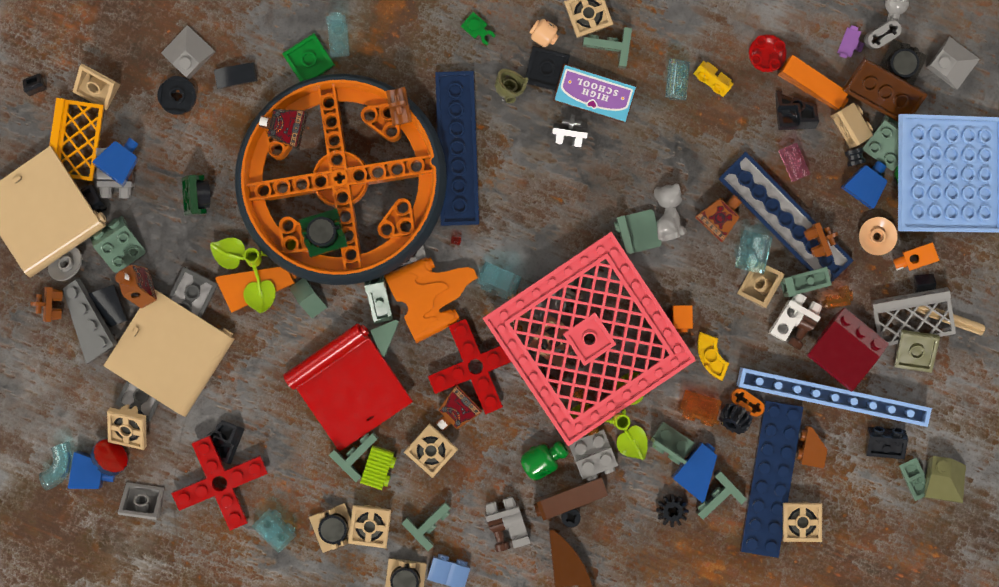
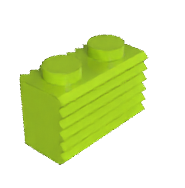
[360,445,397,490]

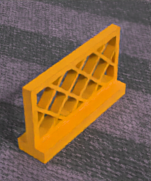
[49,98,105,181]

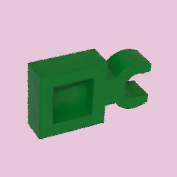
[461,12,495,46]

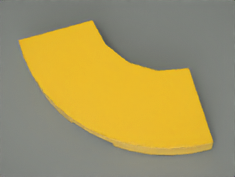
[697,332,729,381]

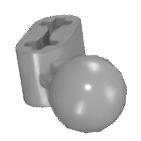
[864,0,909,49]

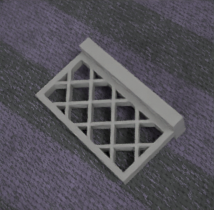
[871,287,956,346]

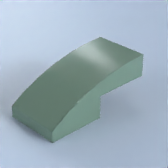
[899,458,926,501]

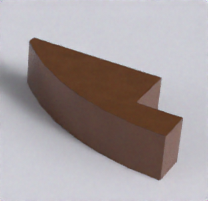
[549,528,592,587]

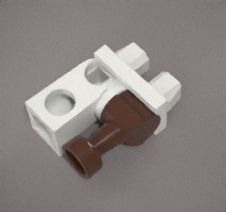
[768,294,822,350]

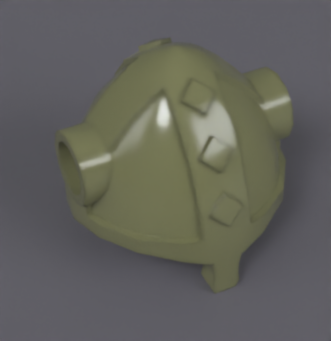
[495,69,528,103]

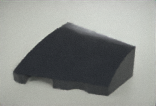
[775,90,819,130]
[89,285,129,327]
[207,420,245,465]

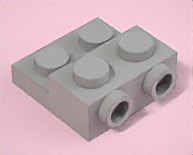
[569,429,618,481]

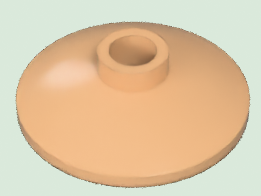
[859,217,897,255]

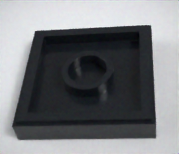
[525,46,570,91]

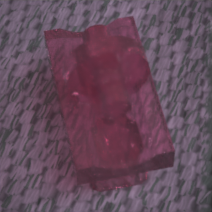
[778,143,810,182]

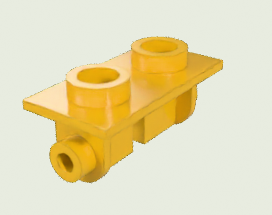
[693,60,733,97]

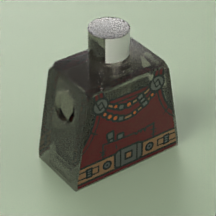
[259,109,308,150]

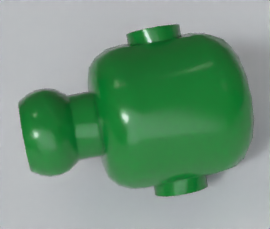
[521,441,569,480]

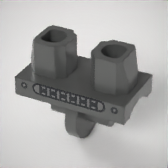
[553,114,588,147]

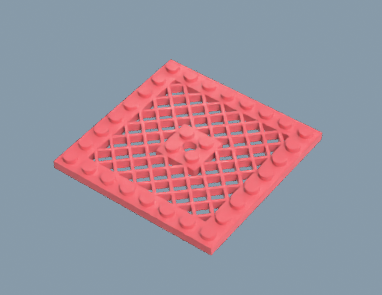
[482,232,696,446]

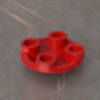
[749,35,787,72]

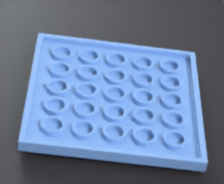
[898,114,999,233]

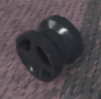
[844,147,866,167]
[561,508,581,528]

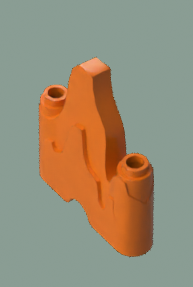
[384,257,478,344]

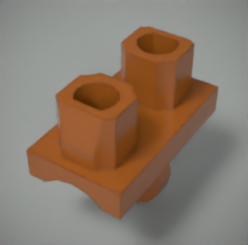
[386,87,412,126]
[804,222,838,258]
[30,287,63,322]

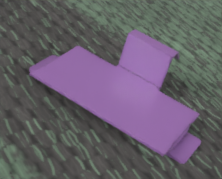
[837,25,865,58]

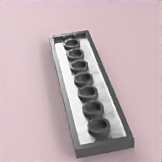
[115,267,218,421]

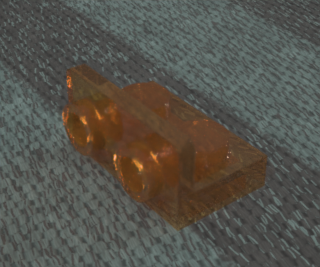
[821,286,853,309]

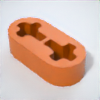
[731,388,764,417]

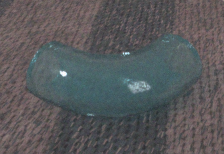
[39,441,73,491]

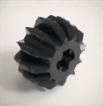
[718,402,753,435]
[656,494,689,527]

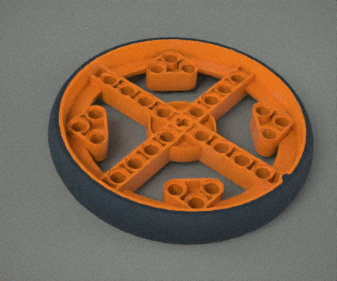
[235,74,447,285]

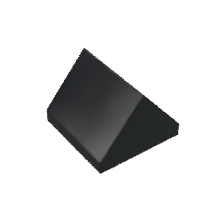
[22,74,47,96]
[914,274,936,293]

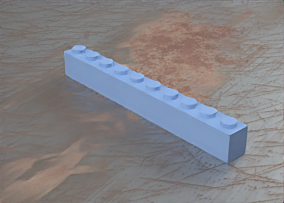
[736,367,932,427]

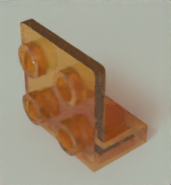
[678,390,722,427]

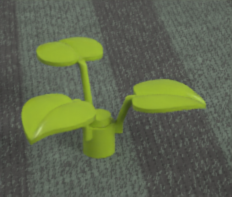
[210,238,296,313]
[569,372,648,460]

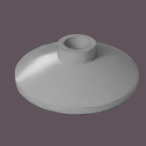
[48,247,82,281]

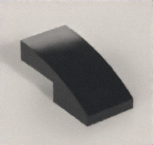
[214,62,258,89]

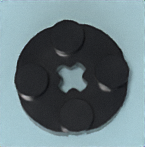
[157,76,197,115]

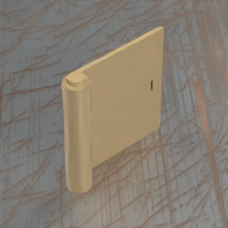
[0,146,107,278]
[104,289,235,417]

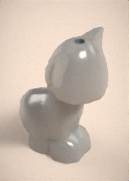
[654,183,687,241]

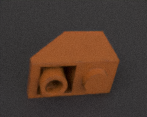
[797,425,828,468]

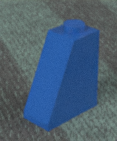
[672,442,717,503]

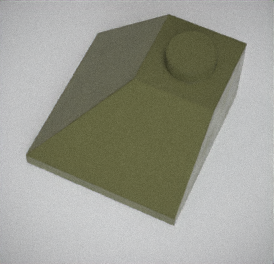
[924,456,966,503]

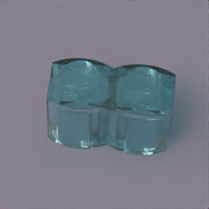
[476,262,522,300]

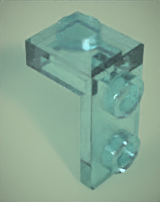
[326,12,349,57]

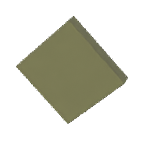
[893,330,940,373]

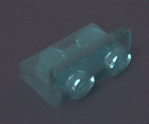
[665,59,690,101]
[735,230,773,274]

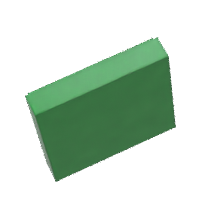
[282,33,335,82]

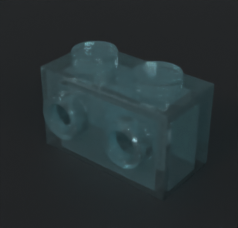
[252,508,297,553]

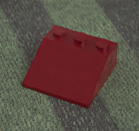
[807,307,889,392]

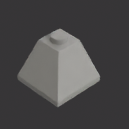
[161,25,216,80]
[926,36,980,90]

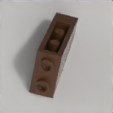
[534,476,608,521]

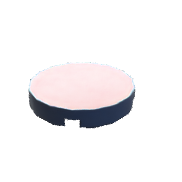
[90,439,128,476]

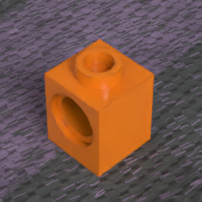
[672,305,693,333]

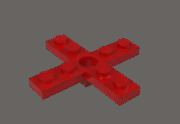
[428,319,511,415]
[171,435,268,531]

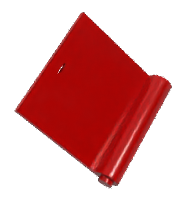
[283,323,414,452]

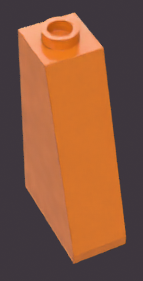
[778,55,849,110]
[215,267,297,313]

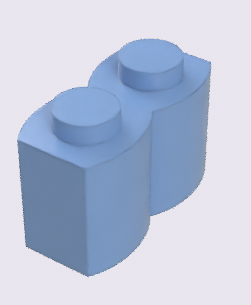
[427,554,470,587]

